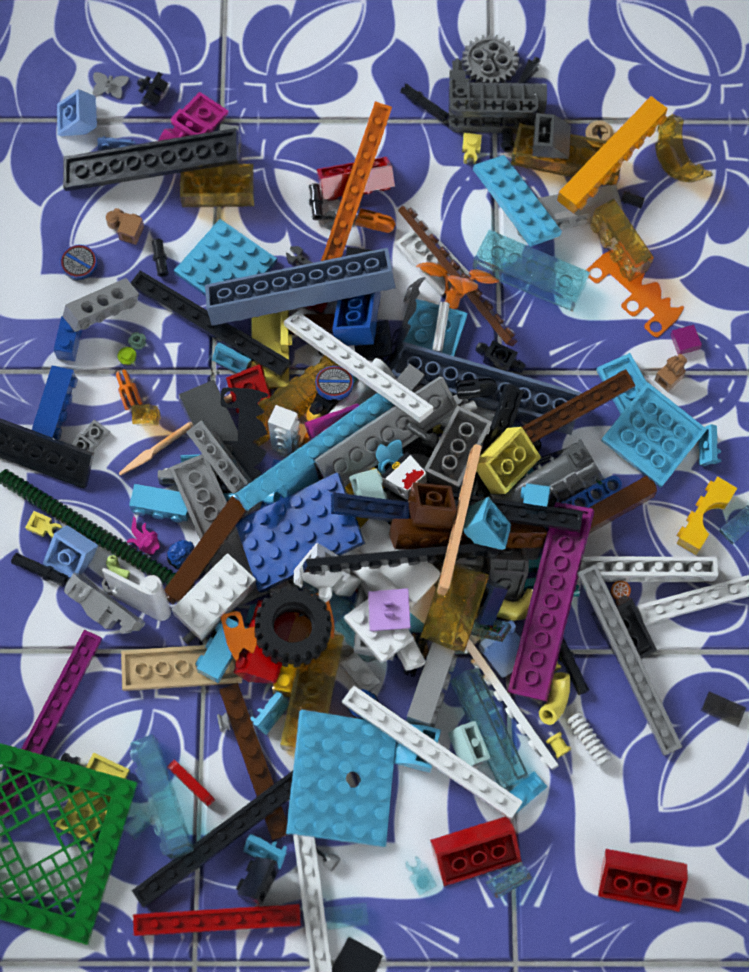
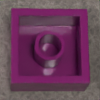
[670,325,702,355]

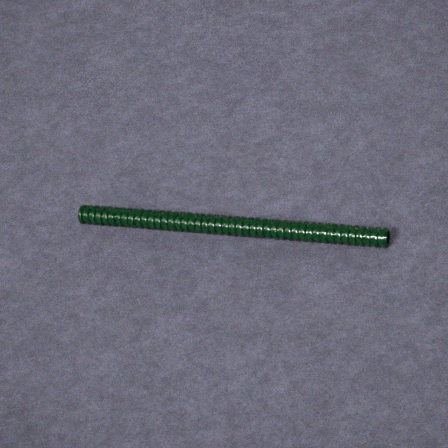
[0,469,195,588]

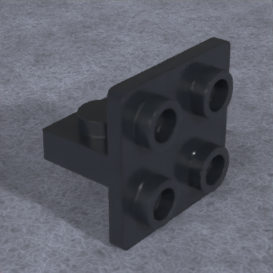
[354,320,393,362]

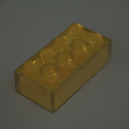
[180,164,255,207]
[590,198,654,282]
[421,562,489,651]

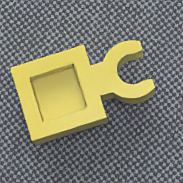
[462,133,482,164]
[25,511,62,538]

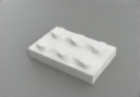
[344,599,414,663]

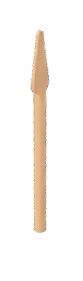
[119,394,233,476]

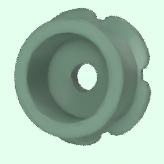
[128,332,146,350]

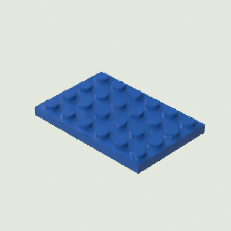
[236,473,366,593]

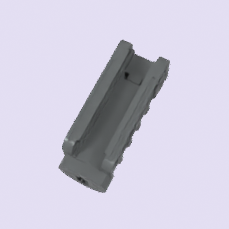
[448,58,547,134]
[491,439,603,507]

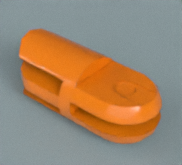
[355,208,396,233]
[116,369,143,411]

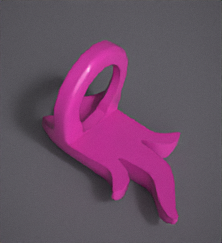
[127,516,160,555]

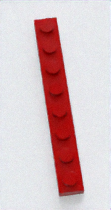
[133,904,301,936]

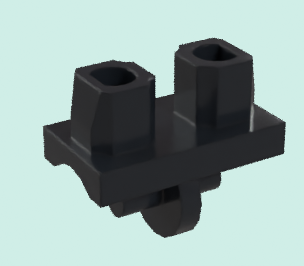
[137,72,169,107]

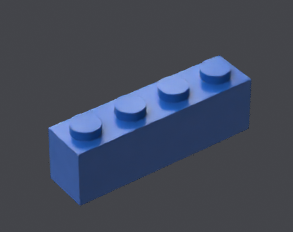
[31,365,78,440]

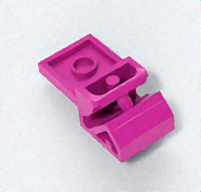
[158,92,228,141]

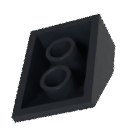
[591,595,657,664]
[236,856,279,907]

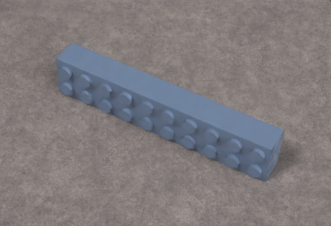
[205,248,396,326]
[392,342,582,435]

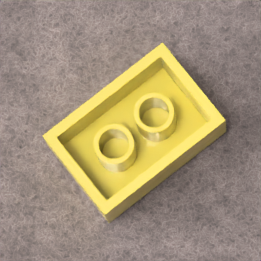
[476,427,541,494]

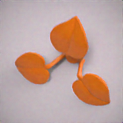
[416,262,500,309]

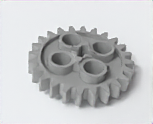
[462,34,519,83]

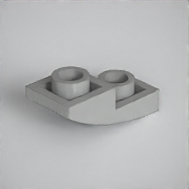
[396,364,425,391]
[71,420,110,452]

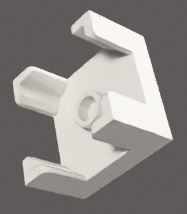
[294,543,350,603]

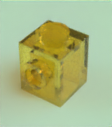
[132,404,161,426]

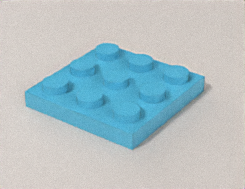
[403,299,468,356]

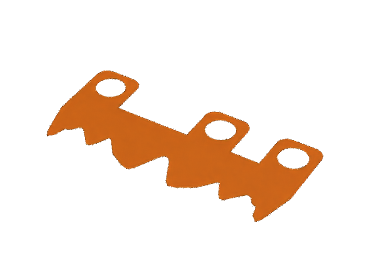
[585,247,684,337]
[221,593,334,661]

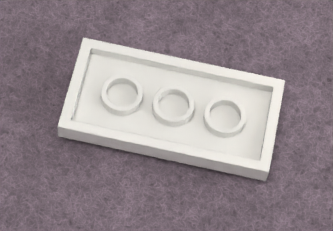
[395,228,470,297]

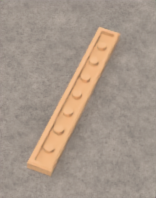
[437,444,482,595]

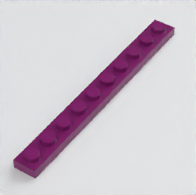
[0,629,103,819]

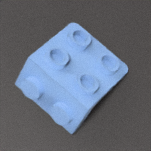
[478,620,521,678]

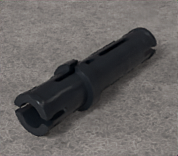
[400,83,449,123]
[11,553,69,587]
[559,636,590,696]

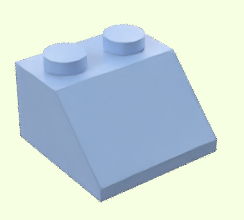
[57,89,97,136]
[43,525,98,580]

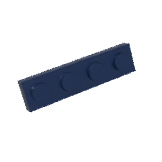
[331,492,409,522]

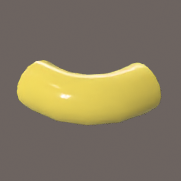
[497,588,533,621]
[539,672,570,725]

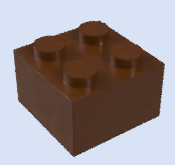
[408,482,457,529]

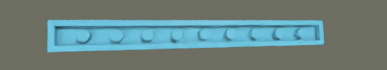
[235,393,394,510]

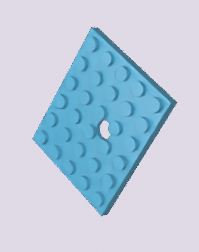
[286,710,396,847]

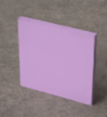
[368,588,410,631]

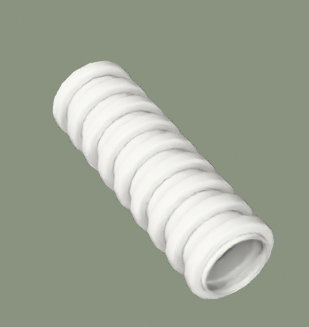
[567,712,611,767]

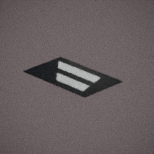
[533,448,566,467]

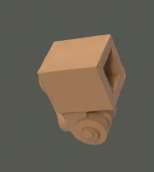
[105,208,144,245]
[654,354,687,392]

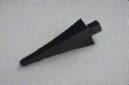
[518,57,540,83]

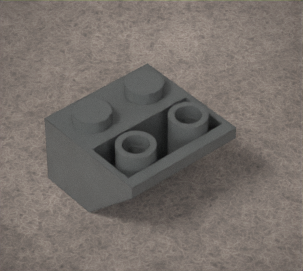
[532,113,571,159]

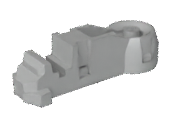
[64,572,146,634]

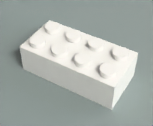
[171,553,256,641]

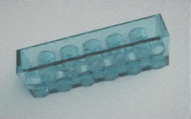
[473,230,590,312]

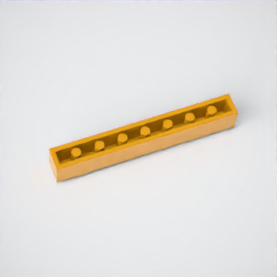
[557,96,668,213]

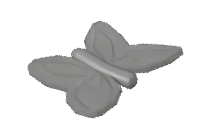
[93,72,129,99]

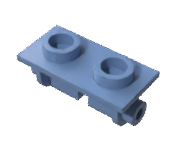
[97,136,136,151]

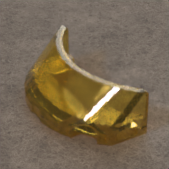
[655,114,713,183]

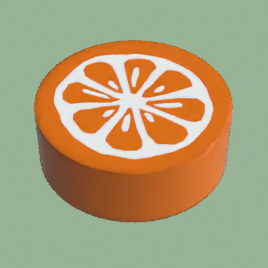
[611,581,631,600]

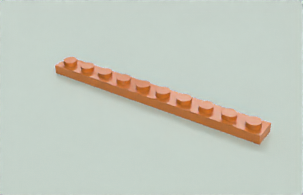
[321,101,392,261]

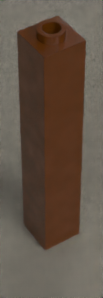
[589,475,657,534]
[164,496,248,605]

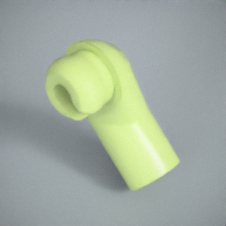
[106,555,130,580]

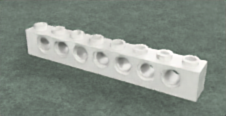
[577,556,718,582]

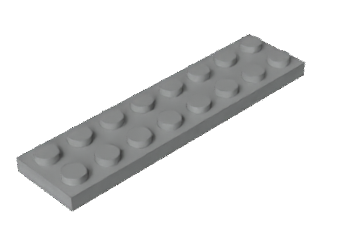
[314,376,457,487]
[169,454,267,608]

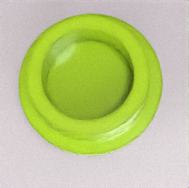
[117,347,136,365]

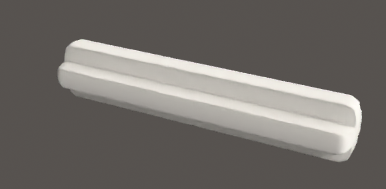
[432,302,450,353]

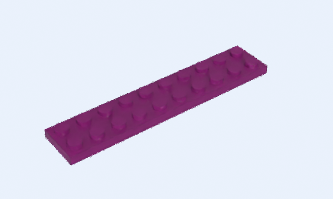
[507,502,594,702]

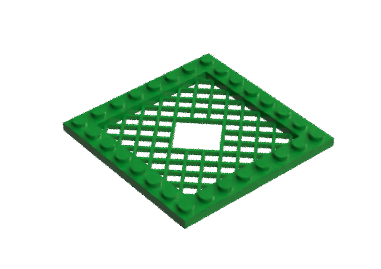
[0,743,138,945]

